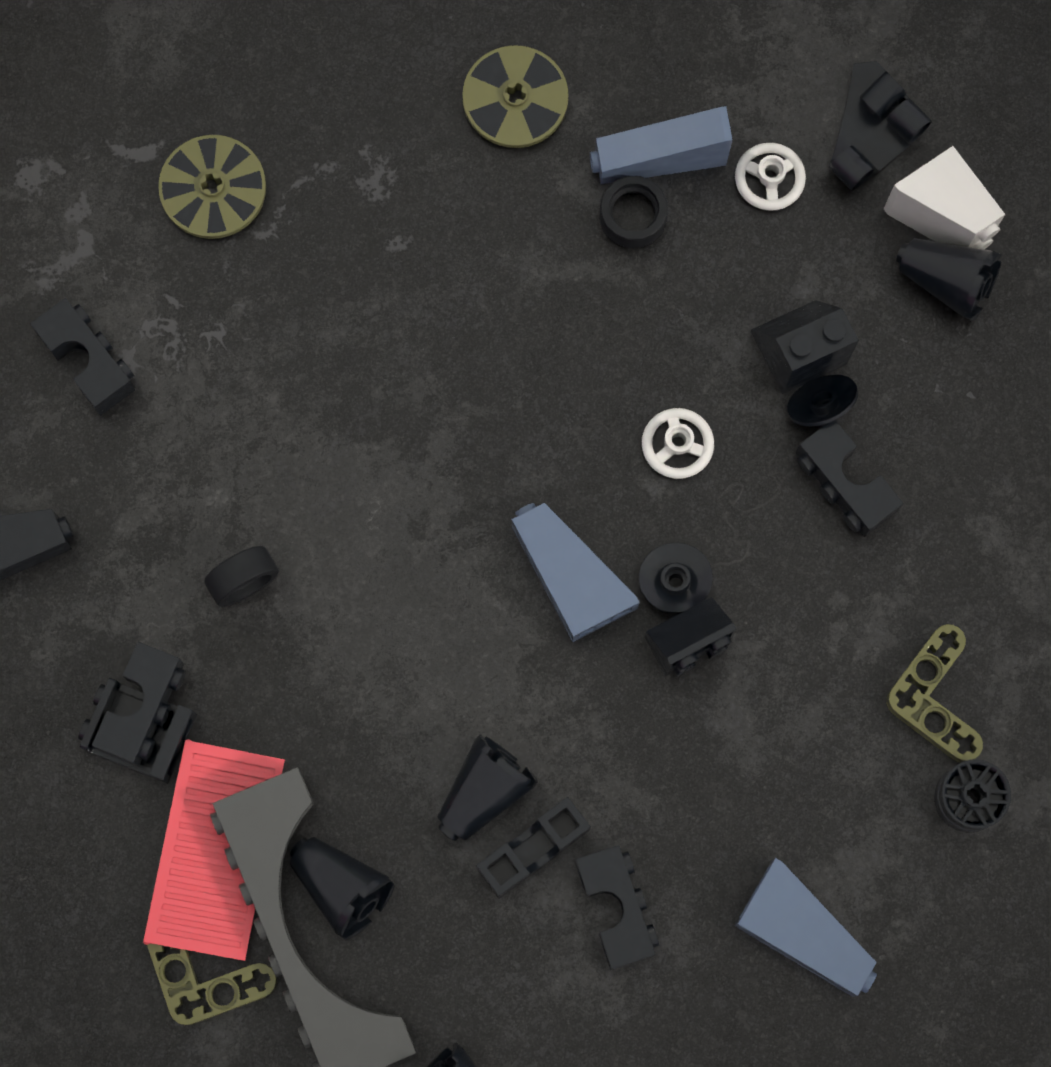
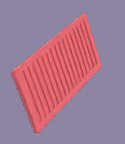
[143,739,285,961]

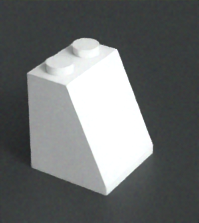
[884,146,1005,250]

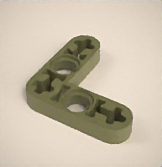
[886,624,983,763]
[147,944,278,1025]

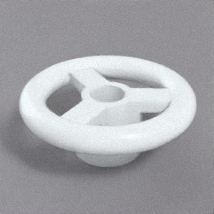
[735,143,806,211]
[642,408,714,479]

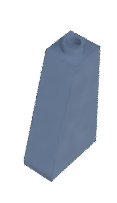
[590,106,732,184]
[512,503,640,642]
[734,858,877,997]

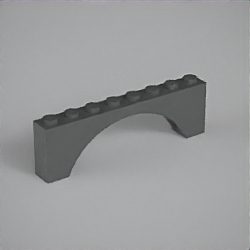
[210,767,417,1067]

